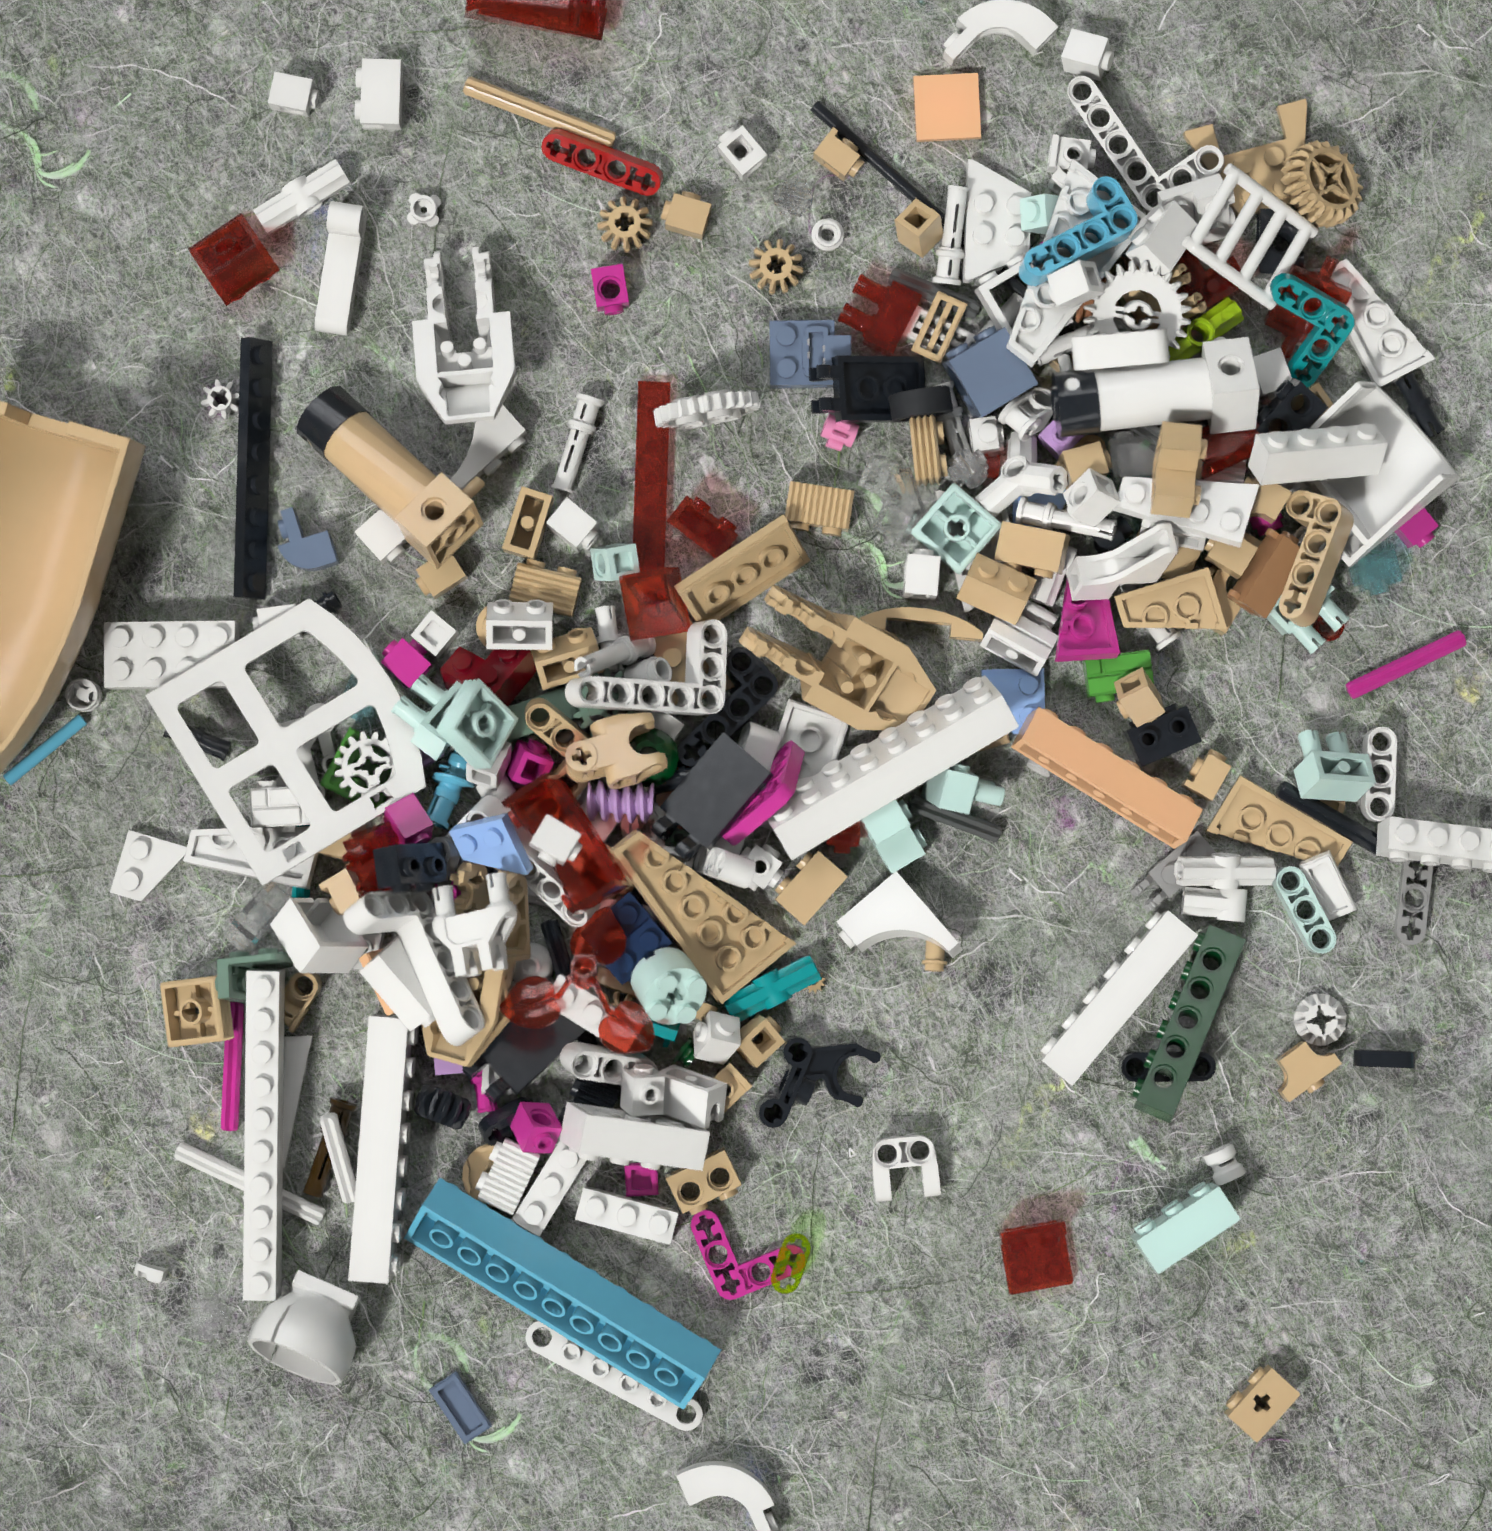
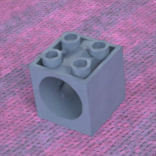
[941,326,1038,419]

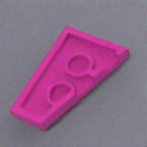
[1055,579,1120,662]

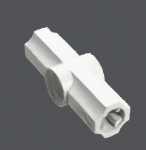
[253,159,351,235]
[1174,852,1276,890]

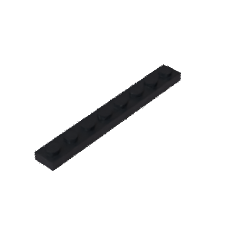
[233,337,273,600]

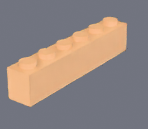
[1011,707,1203,849]

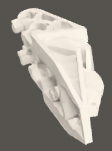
[412,247,517,425]

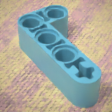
[1019,176,1138,286]

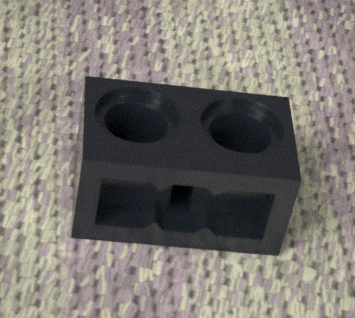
[1253,378,1328,434]

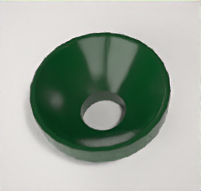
[630,728,679,787]

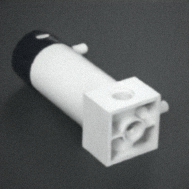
[1051,336,1260,438]

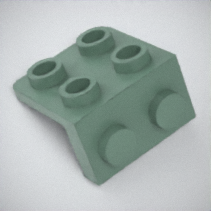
[215,948,295,1003]

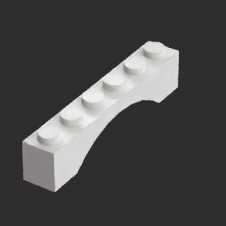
[355,405,527,563]

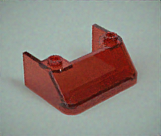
[501,772,630,915]

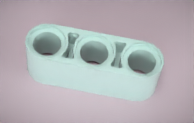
[1272,866,1336,954]

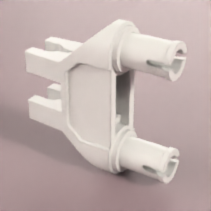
[432,872,517,977]

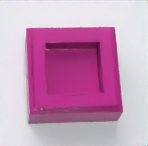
[625,1162,659,1197]

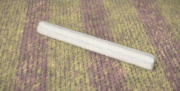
[174,1142,326,1225]

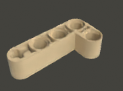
[1279,490,1354,627]

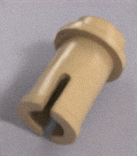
[922,940,948,972]

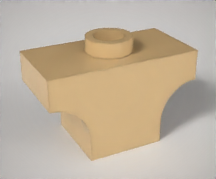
[1275,1041,1342,1102]

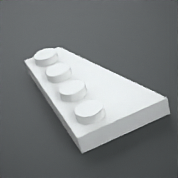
[1113,477,1259,548]

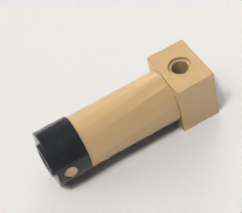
[296,386,485,569]

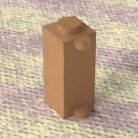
[1227,528,1300,619]

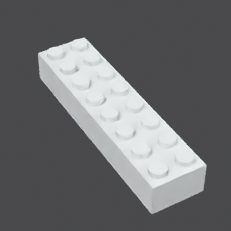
[767,675,1019,860]
[348,1015,419,1284]

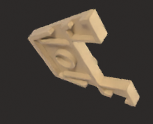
[1183,99,1307,216]

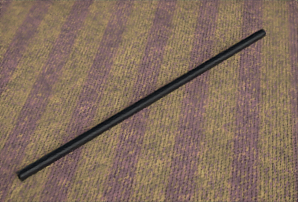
[810,101,1113,368]

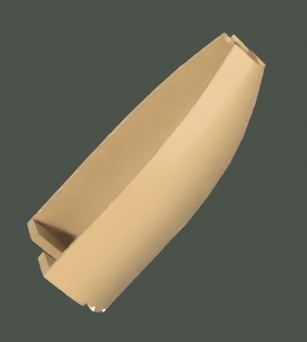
[0,401,146,775]

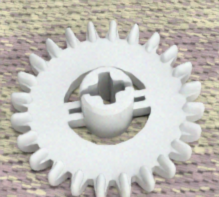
[1083,260,1192,358]

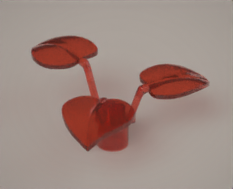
[499,906,654,1054]

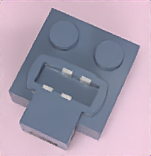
[769,320,851,389]

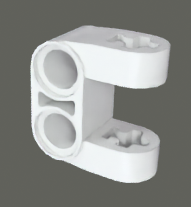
[872,1134,941,1202]

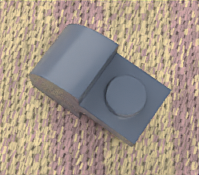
[277,507,340,571]

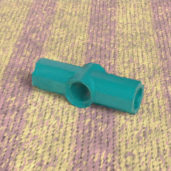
[724,954,822,1022]

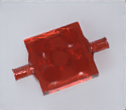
[1264,256,1352,358]

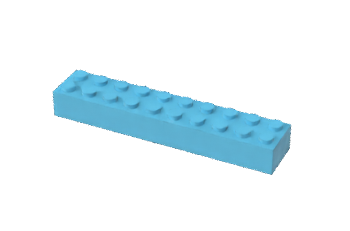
[404,1178,721,1410]

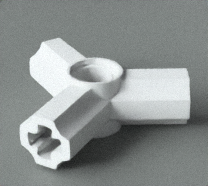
[975,431,1068,517]

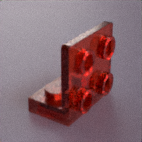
[998,1219,1073,1295]

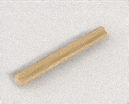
[463,76,616,148]

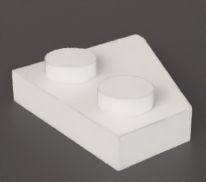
[110,830,187,902]

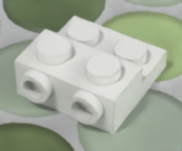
[1157,173,1236,245]

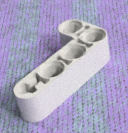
[315,201,367,336]

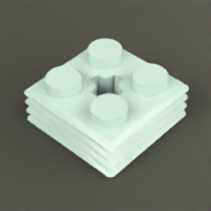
[911,483,1002,574]
[436,679,518,770]

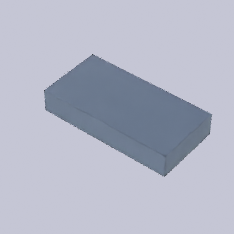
[429,1370,492,1444]

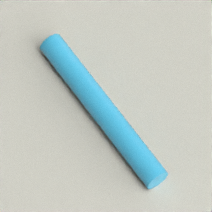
[3,714,87,785]

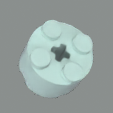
[631,948,707,1025]

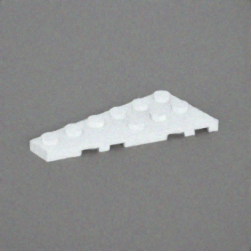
[1006,159,1148,367]

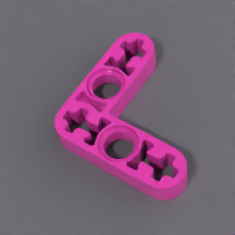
[722,740,805,846]
[691,1209,806,1300]

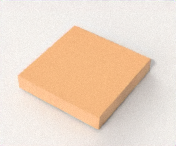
[913,73,981,142]

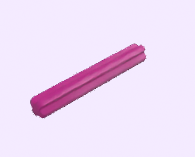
[1345,630,1467,699]
[221,1002,244,1131]

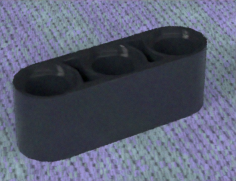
[1118,1051,1216,1082]

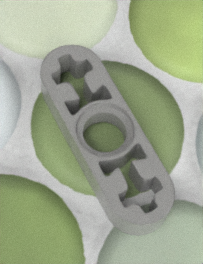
[1394,860,1433,945]

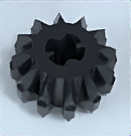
[414,1084,471,1130]

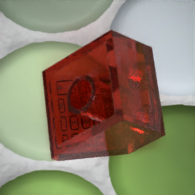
[188,213,280,306]

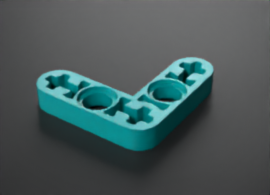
[1270,273,1355,387]

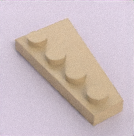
[1206,774,1353,866]

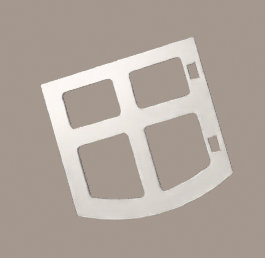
[145,598,426,886]

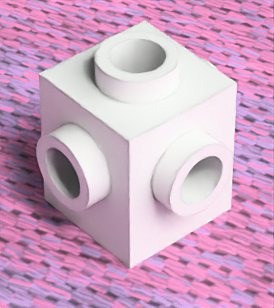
[740,843,784,891]

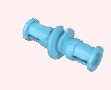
[426,750,474,830]

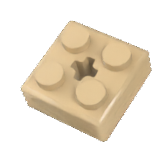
[909,414,948,487]
[160,975,234,1047]

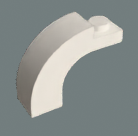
[943,0,1059,66]
[676,1461,779,1531]

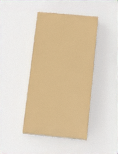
[674,515,811,630]

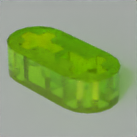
[771,1232,811,1294]

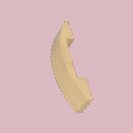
[859,607,983,642]

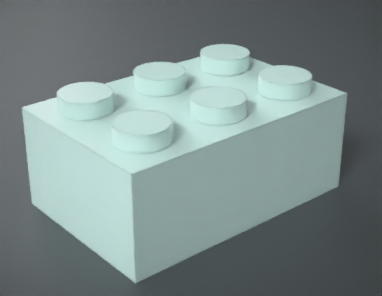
[1130,1181,1241,1274]

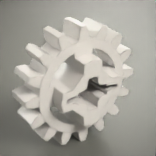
[334,731,395,802]

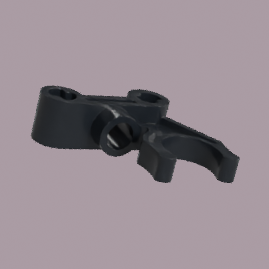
[755,1035,881,1128]

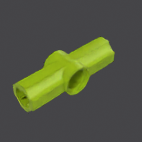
[1168,297,1244,361]

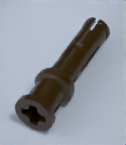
[303,1097,358,1198]

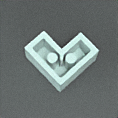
[860,799,927,874]

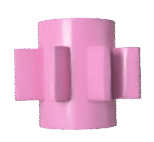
[820,414,859,451]

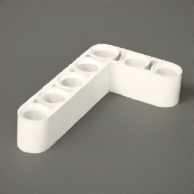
[1067,76,1224,213]
[565,619,727,716]
[694,721,780,889]
[447,795,602,927]
[343,888,485,1046]

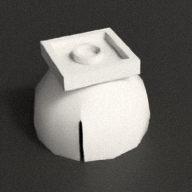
[247,1270,359,1385]

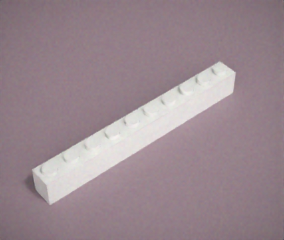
[243,968,285,1301]

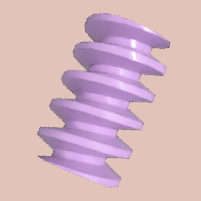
[586,780,654,824]

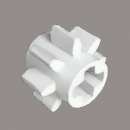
[201,379,239,421]

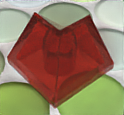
[619,567,690,641]

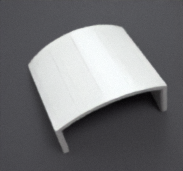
[1279,381,1460,567]

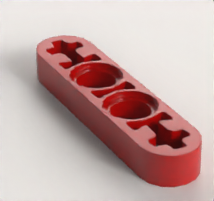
[541,128,664,196]

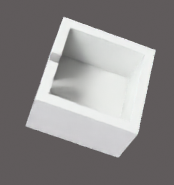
[270,898,369,973]

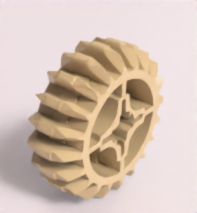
[1281,140,1363,228]

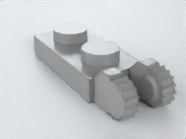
[1130,830,1216,912]

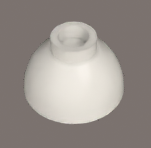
[513,943,554,988]

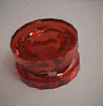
[981,452,1000,482]
[1313,615,1344,642]

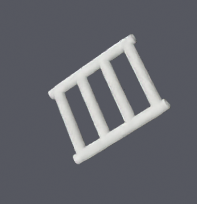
[1182,163,1319,310]

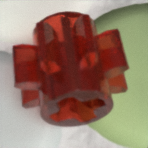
[826,823,860,854]

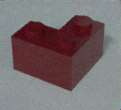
[440,646,536,707]

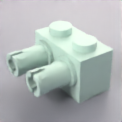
[1266,573,1350,654]
[391,674,462,761]
[1294,730,1376,802]
[921,761,1005,815]

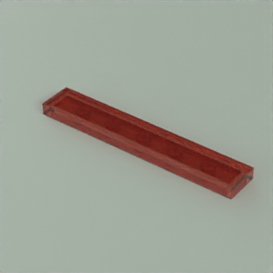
[633,381,671,577]

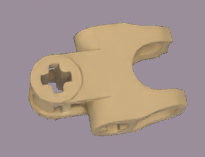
[565,712,667,789]

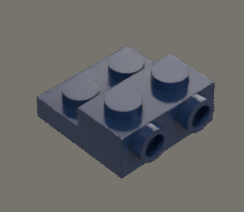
[580,891,673,985]

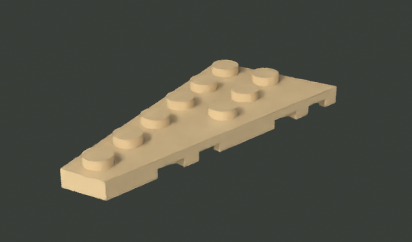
[609,830,797,1004]

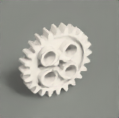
[653,390,760,429]

